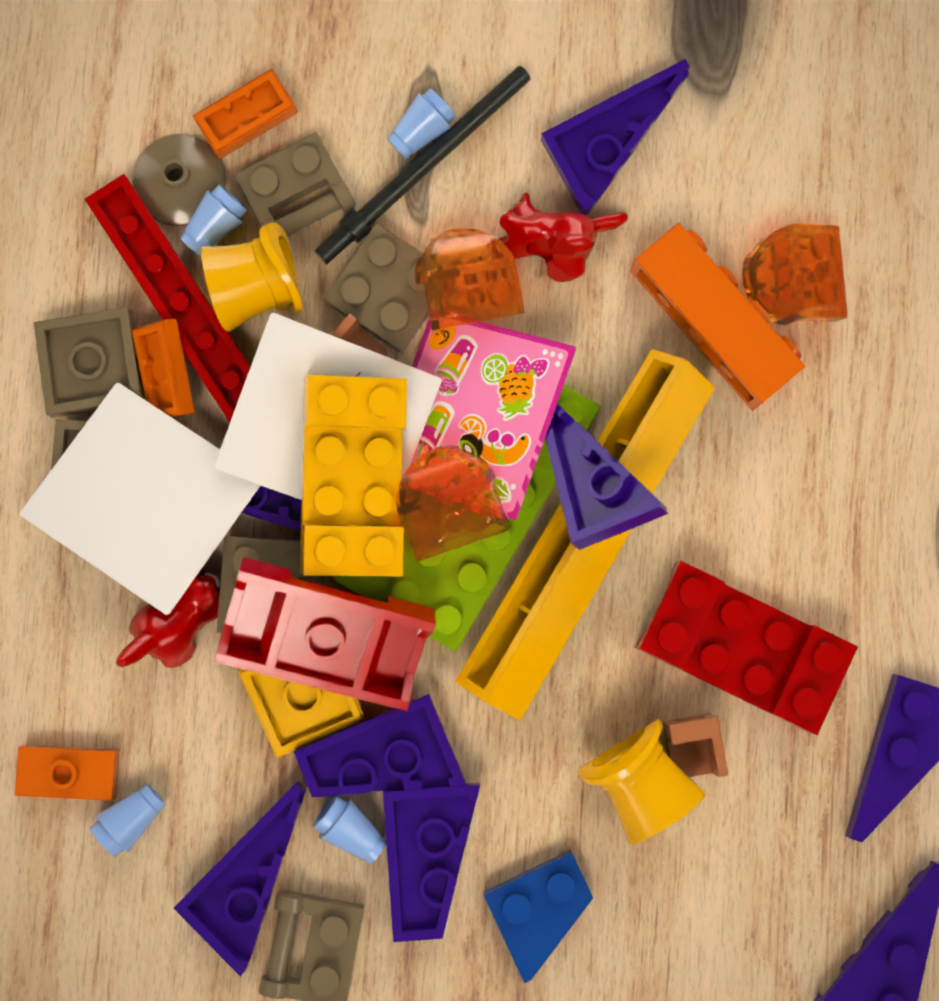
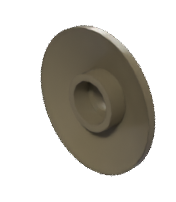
[133,135,226,226]

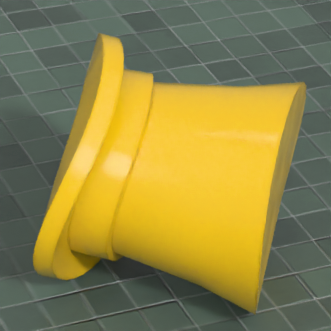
[201,222,303,332]
[577,718,706,845]

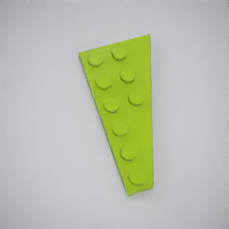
[332,385,601,652]

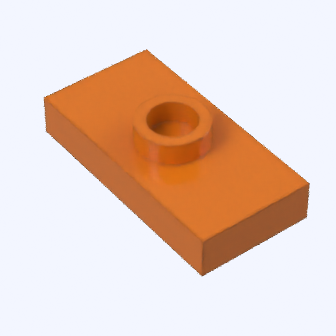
[192,69,298,160]
[132,319,195,419]
[15,745,119,801]

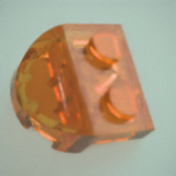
[742,223,848,325]
[415,228,525,331]
[396,445,510,562]

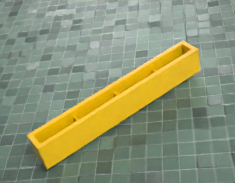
[455,349,715,721]

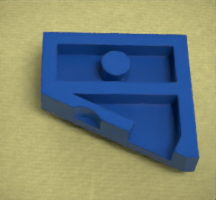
[484,850,593,983]

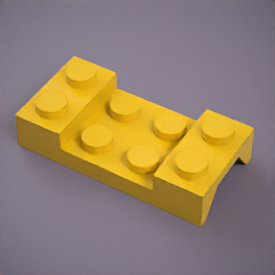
[300,375,407,576]

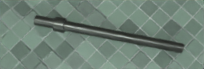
[314,66,531,264]

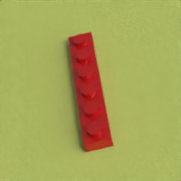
[84,174,251,423]

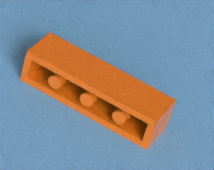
[630,222,806,411]

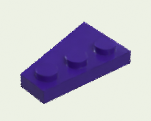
[294,693,467,797]
[383,782,481,942]

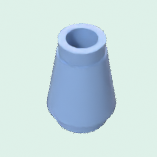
[387,88,456,159]
[180,184,248,256]
[90,784,166,857]
[312,795,386,864]

